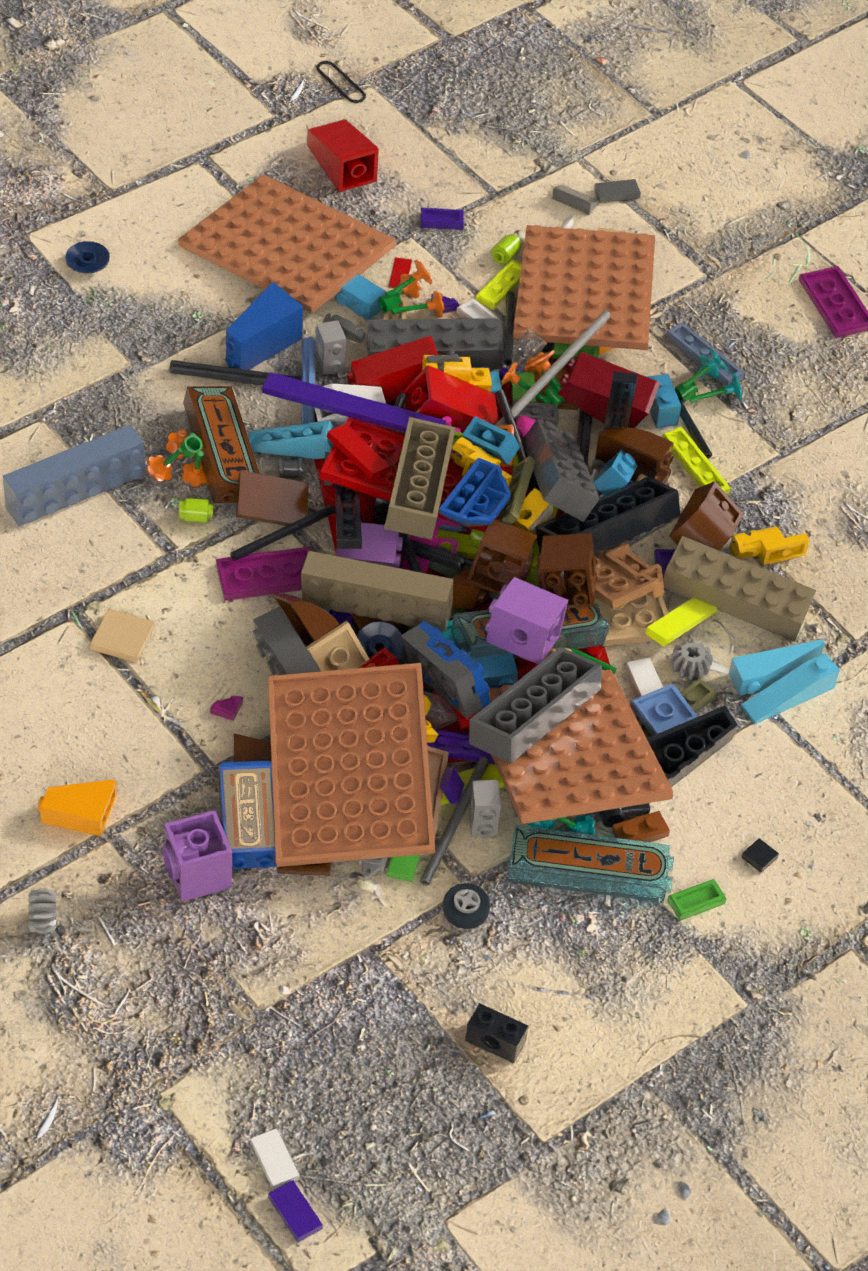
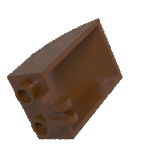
[595,427,675,485]
[669,481,744,551]
[272,593,339,647]

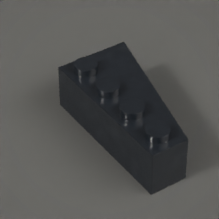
[646,705,738,788]

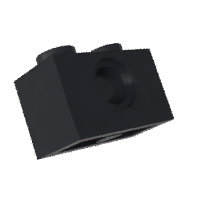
[465,1003,529,1063]

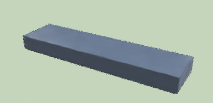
[665,323,744,385]

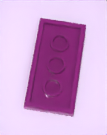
[798,266,868,338]
[216,546,311,601]

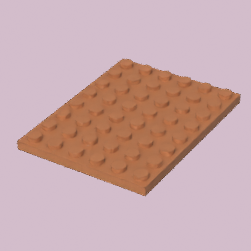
[178,174,396,314]
[513,225,655,350]
[268,663,435,867]
[481,669,673,824]

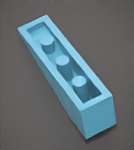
[248,420,334,459]
[729,639,825,696]
[741,653,840,725]

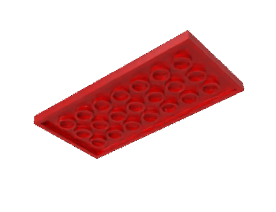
[319,417,513,533]

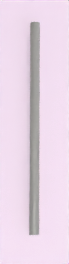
[495,310,611,426]

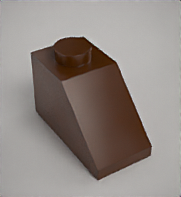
[451,568,489,609]

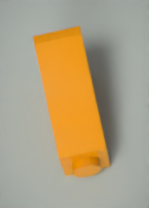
[37,780,117,837]

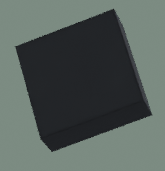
[741,838,779,873]

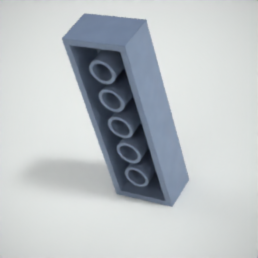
[3,425,145,526]

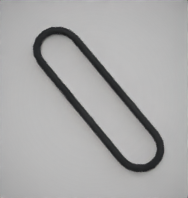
[316,61,366,103]

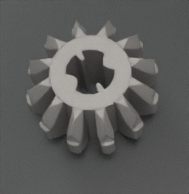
[670,639,713,680]
[28,888,56,934]

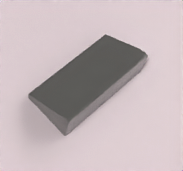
[552,185,599,215]

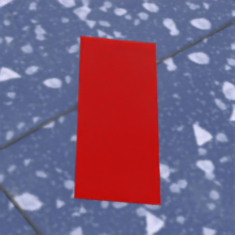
[389,257,412,288]

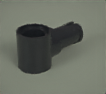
[599,803,650,828]

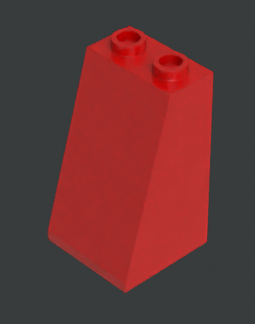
[307,119,379,192]
[347,336,438,402]
[401,365,498,433]

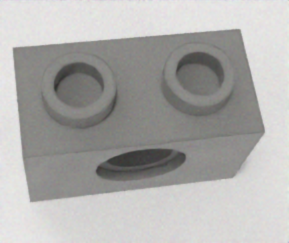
[315,320,346,375]
[469,780,501,837]

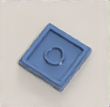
[630,683,698,736]

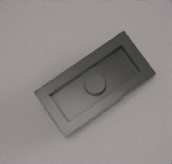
[511,399,559,427]

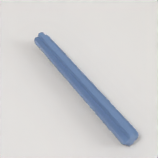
[301,337,316,424]

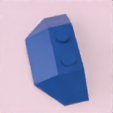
[438,457,511,527]

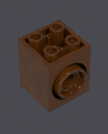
[466,519,537,595]
[537,533,597,608]

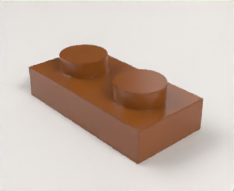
[612,811,670,845]

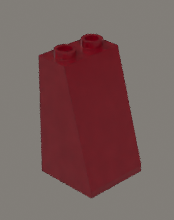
[558,352,660,428]

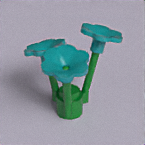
[675,347,743,404]

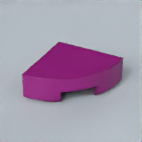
[210,696,243,721]

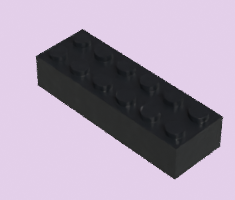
[536,476,680,556]

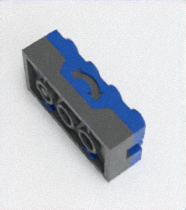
[401,621,491,719]

